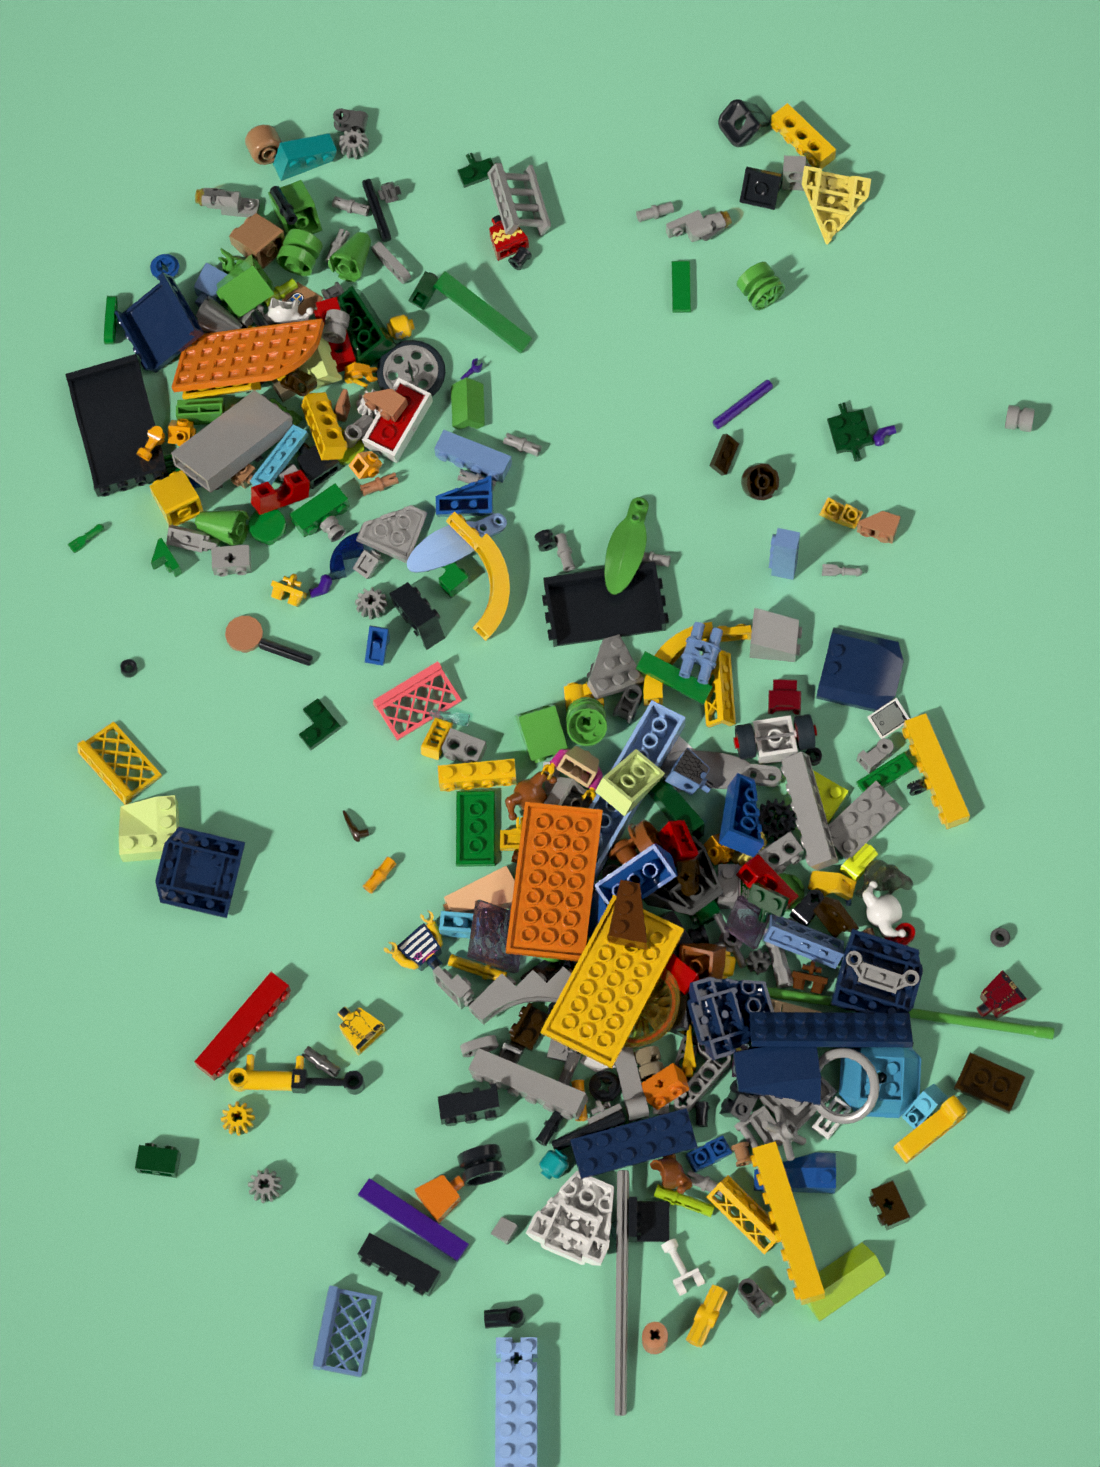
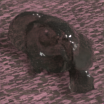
[854,860,913,898]

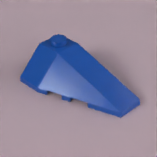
[754,1152,836,1194]

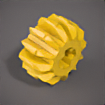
[221,1101,255,1136]

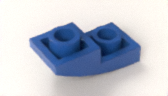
[685,1136,732,1173]

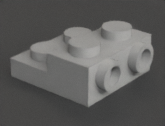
[432,966,475,1009]

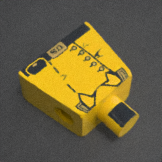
[337,1006,386,1056]

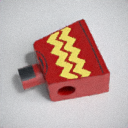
[489,215,529,261]

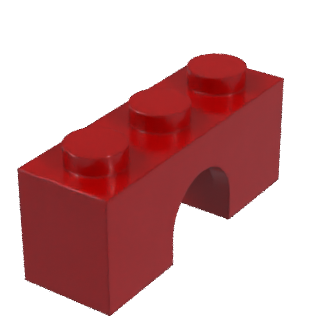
[251,470,310,515]
[736,854,799,910]

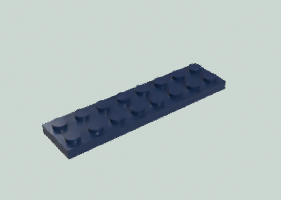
[749,1012,913,1048]

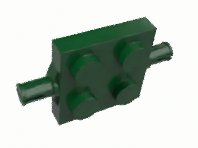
[827,402,873,462]

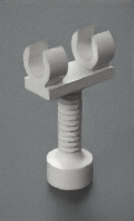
[661,1238,705,1296]

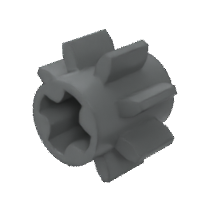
[378,181,401,203]
[745,949,772,975]

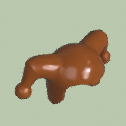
[505,771,557,821]
[650,1154,693,1194]

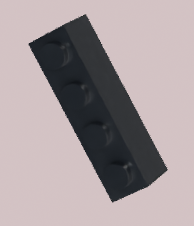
[357,1233,441,1296]

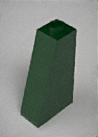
[648,776,705,839]

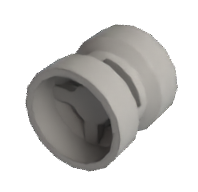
[320,516,346,542]

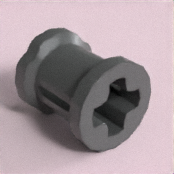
[321,282,344,300]

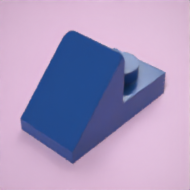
[365,625,390,666]

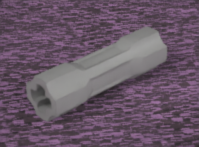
[763,929,794,988]

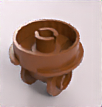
[608,819,664,864]

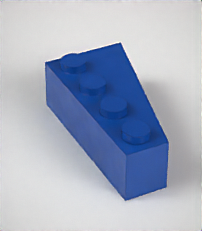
[719,773,764,857]

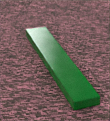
[433,271,532,354]

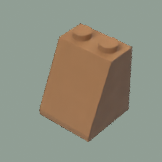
[229,213,285,269]

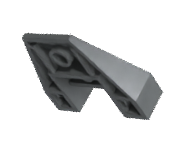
[642,836,724,915]

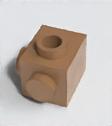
[231,464,256,489]

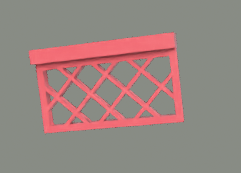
[373,661,462,741]

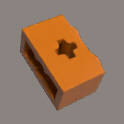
[641,1063,690,1110]

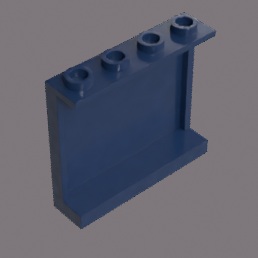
[115,272,204,373]

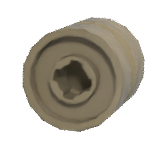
[634,1046,664,1081]

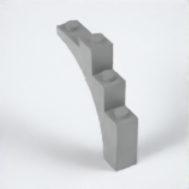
[468,966,573,1025]

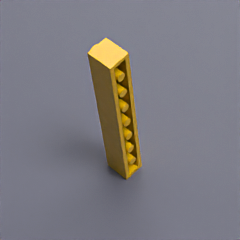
[750,1141,825,1305]

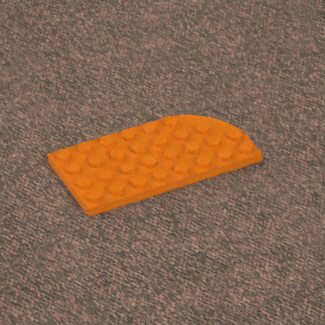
[172,319,324,392]

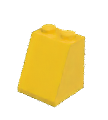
[149,471,203,526]

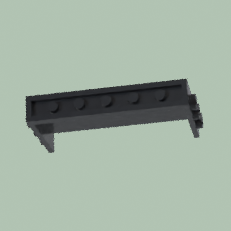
[542,561,669,647]

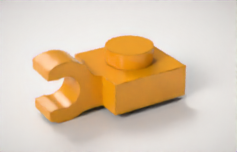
[345,362,378,382]

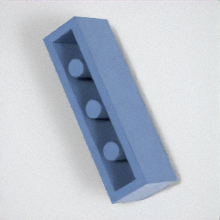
[434,430,512,483]
[769,528,800,580]

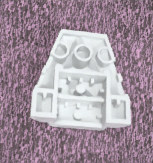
[526,1171,614,1266]

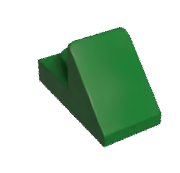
[151,538,182,577]

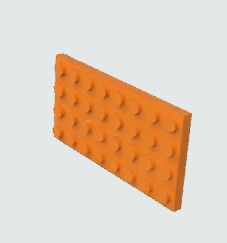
[506,802,603,961]

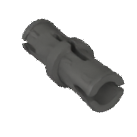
[302,1046,341,1078]

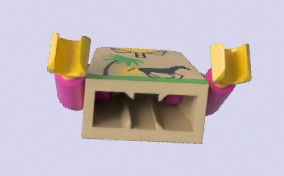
[541,746,603,804]

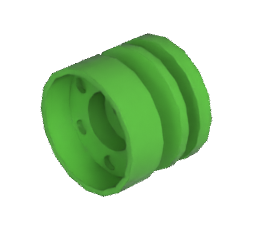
[736,261,786,311]
[566,697,607,746]

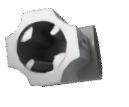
[342,414,374,448]

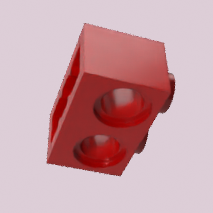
[658,820,698,867]

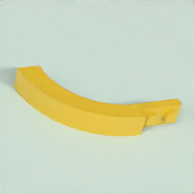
[446,511,510,641]
[643,622,752,706]

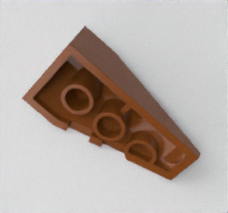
[679,943,726,1024]

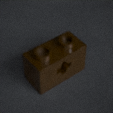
[868,1180,910,1231]

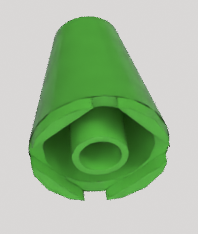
[328,232,371,282]
[195,510,249,546]

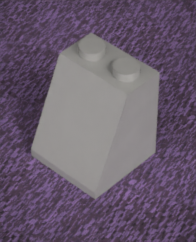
[750,608,802,662]

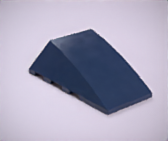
[733,1047,821,1106]

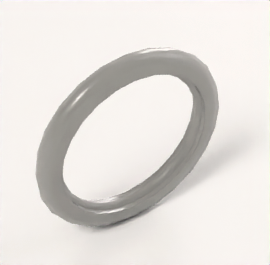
[812,1048,880,1124]

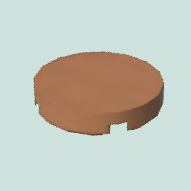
[225,616,263,653]

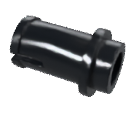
[695,1101,710,1127]

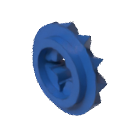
[150,254,180,280]

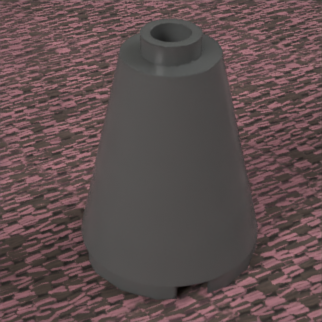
[195,296,243,333]

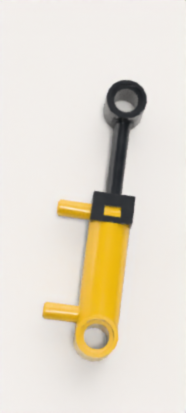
[228,1054,365,1095]

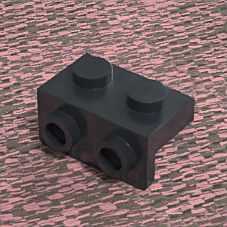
[719,1079,759,1122]

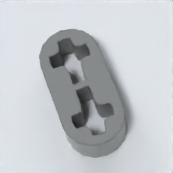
[460,1035,499,1057]

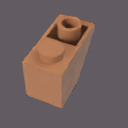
[363,389,408,422]
[857,511,901,544]

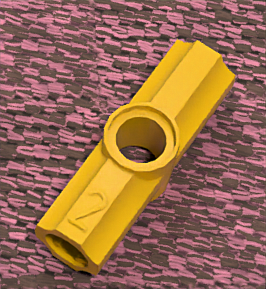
[686,1284,728,1348]

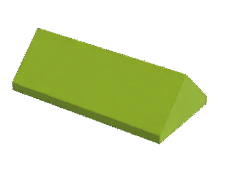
[807,1242,886,1322]

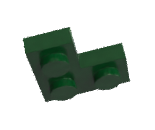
[299,698,341,751]

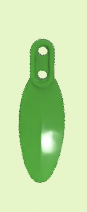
[605,497,649,595]

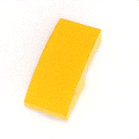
[819,497,863,529]

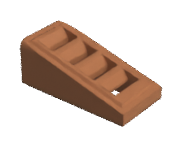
[334,389,351,422]

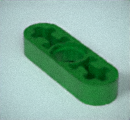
[104,296,118,345]

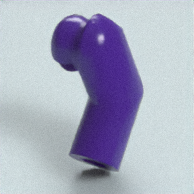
[873,425,896,446]
[309,574,332,598]

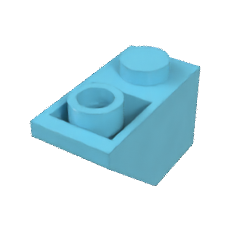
[902,1084,948,1129]

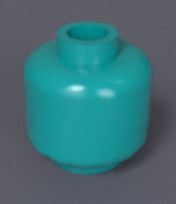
[539,1149,569,1180]

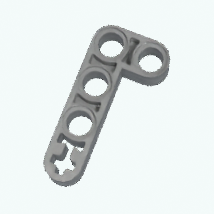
[674,1043,731,1113]
[615,1044,649,1122]

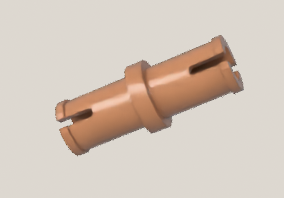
[360,472,399,496]

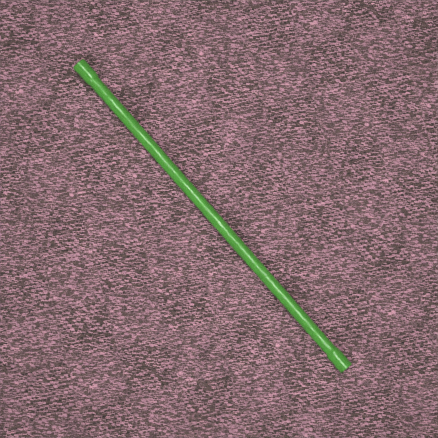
[767,987,1054,1040]

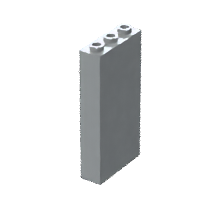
[171,391,293,493]

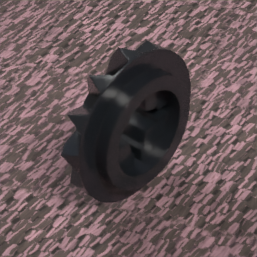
[589,1071,621,1103]

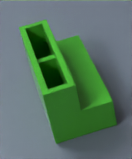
[451,377,485,430]
[176,398,225,425]

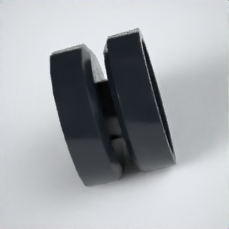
[457,1144,506,1186]

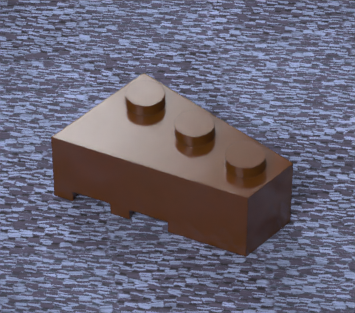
[608,880,647,950]

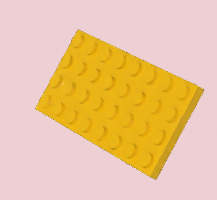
[541,895,684,1069]

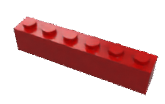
[194,972,291,1081]

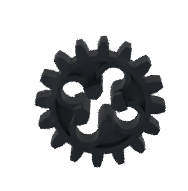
[758,799,797,841]

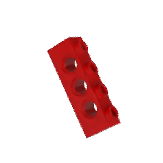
[314,297,356,373]

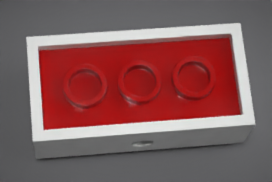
[362,377,433,463]

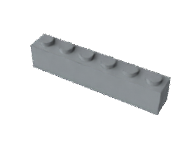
[781,752,839,871]
[468,1048,588,1120]

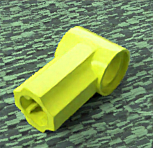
[839,843,878,882]

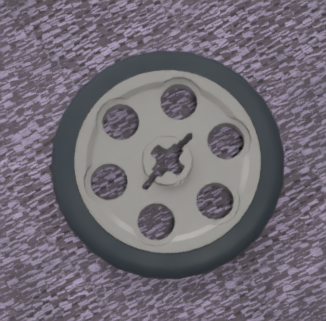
[376,340,446,397]

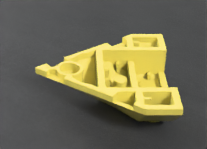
[802,166,871,245]

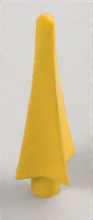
[682,1024,696,1077]

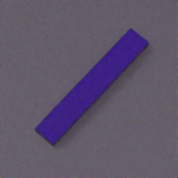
[358,1178,469,1262]

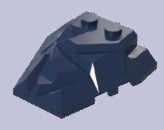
[687,977,774,1060]

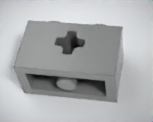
[211,545,252,577]

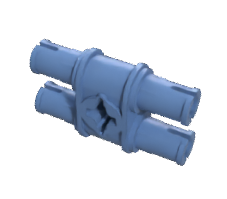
[679,622,723,684]

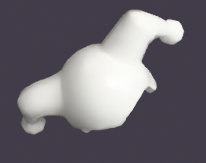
[256,298,314,325]
[862,881,906,938]

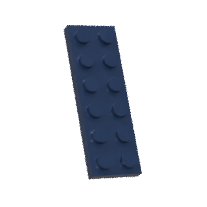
[570,1108,698,1179]

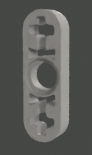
[371,241,411,284]

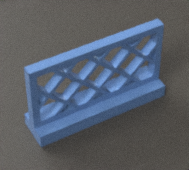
[312,1285,377,1378]

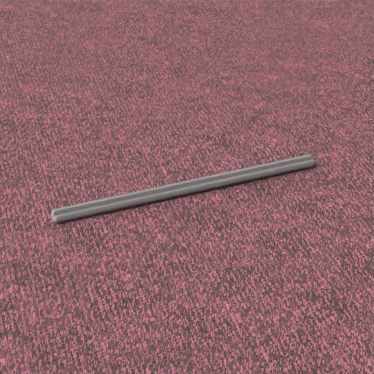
[615,1170,629,1416]

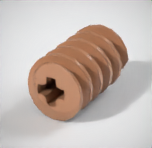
[642,1322,668,1354]

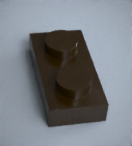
[709,434,739,476]

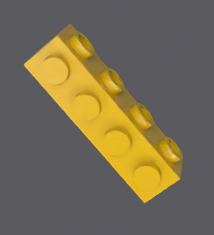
[438,759,517,792]

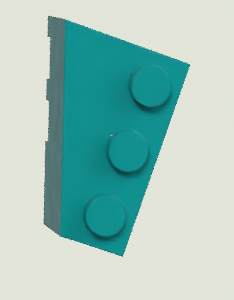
[273,133,337,181]

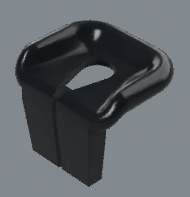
[718,99,771,147]

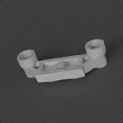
[846,951,919,994]

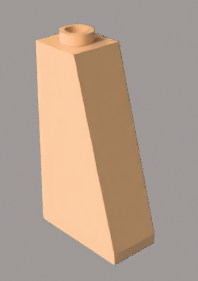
[443,866,515,914]

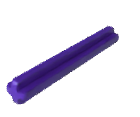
[713,380,773,429]

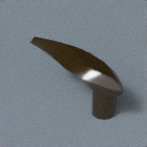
[343,810,369,842]

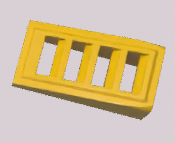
[421,717,453,760]

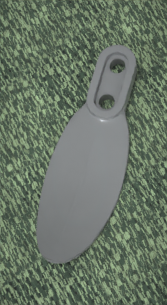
[667,751,782,789]

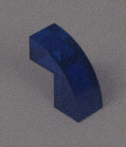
[330,532,364,580]

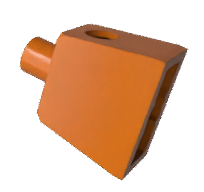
[415,1175,465,1224]

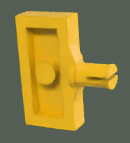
[500,817,523,851]

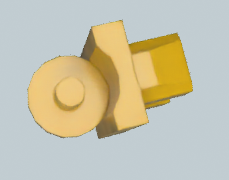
[271,573,307,607]

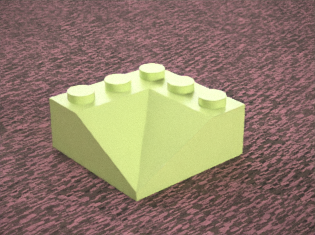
[119,795,179,862]

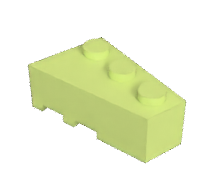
[299,336,343,389]

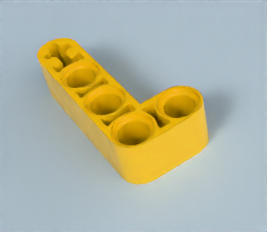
[893,1095,968,1164]

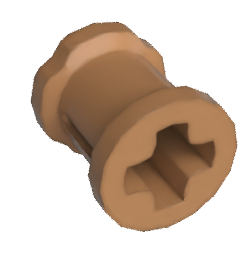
[731,1142,752,1167]

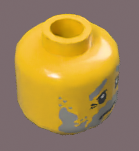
[387,314,415,340]

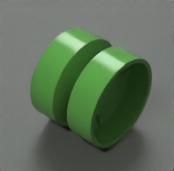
[276,229,323,276]

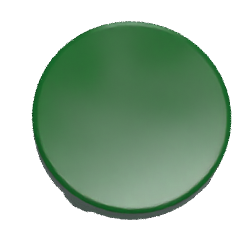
[248,509,287,545]

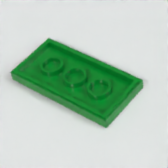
[456,791,495,867]

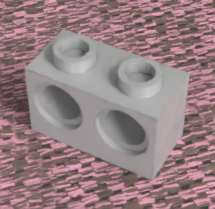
[782,155,809,191]
[442,728,487,763]
[758,832,804,874]

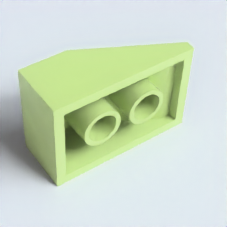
[595,749,665,816]

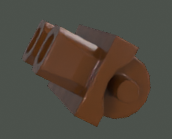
[792,960,828,994]

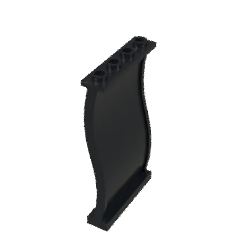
[65,354,169,497]

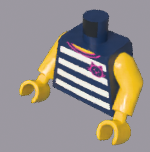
[384,910,443,971]

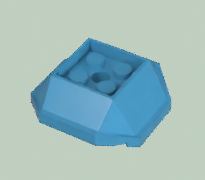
[839,1047,921,1118]

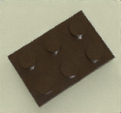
[954,1052,1025,1114]

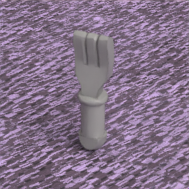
[822,564,863,577]

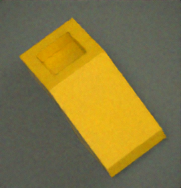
[808,871,856,901]

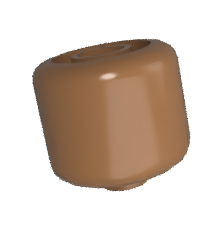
[245,124,282,165]

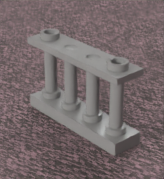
[488,163,551,236]

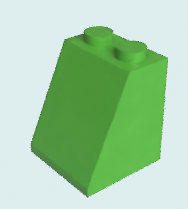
[268,180,323,236]
[216,254,274,318]
[515,704,568,763]

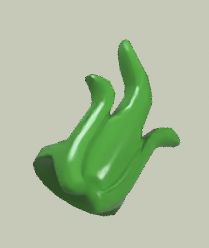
[218,248,244,274]

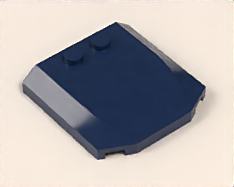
[816,627,904,712]
[155,827,245,919]
[831,929,923,1013]

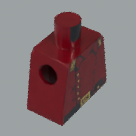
[976,970,1027,1018]

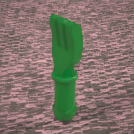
[68,524,104,553]

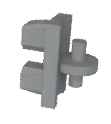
[587,1100,624,1127]

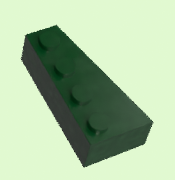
[339,285,396,367]

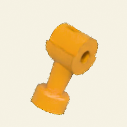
[137,426,165,461]

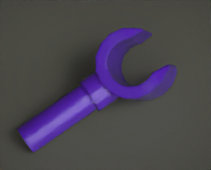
[460,358,483,380]

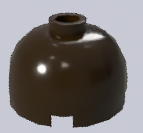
[741,463,779,501]

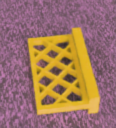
[77,721,162,805]

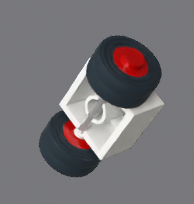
[733,714,817,765]

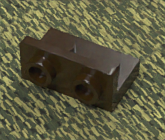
[813,897,859,938]
[509,1002,549,1051]

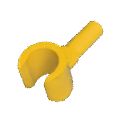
[344,375,368,388]

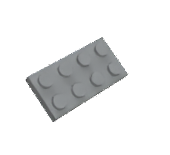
[828,781,903,860]

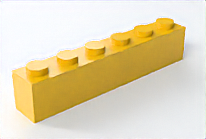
[902,713,970,829]

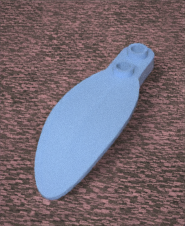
[407,513,507,573]

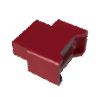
[768,679,801,715]

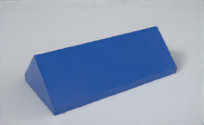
[593,843,678,906]

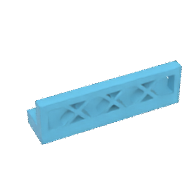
[250,424,309,486]

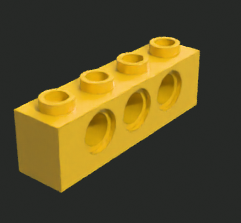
[771,103,836,169]
[301,392,347,460]

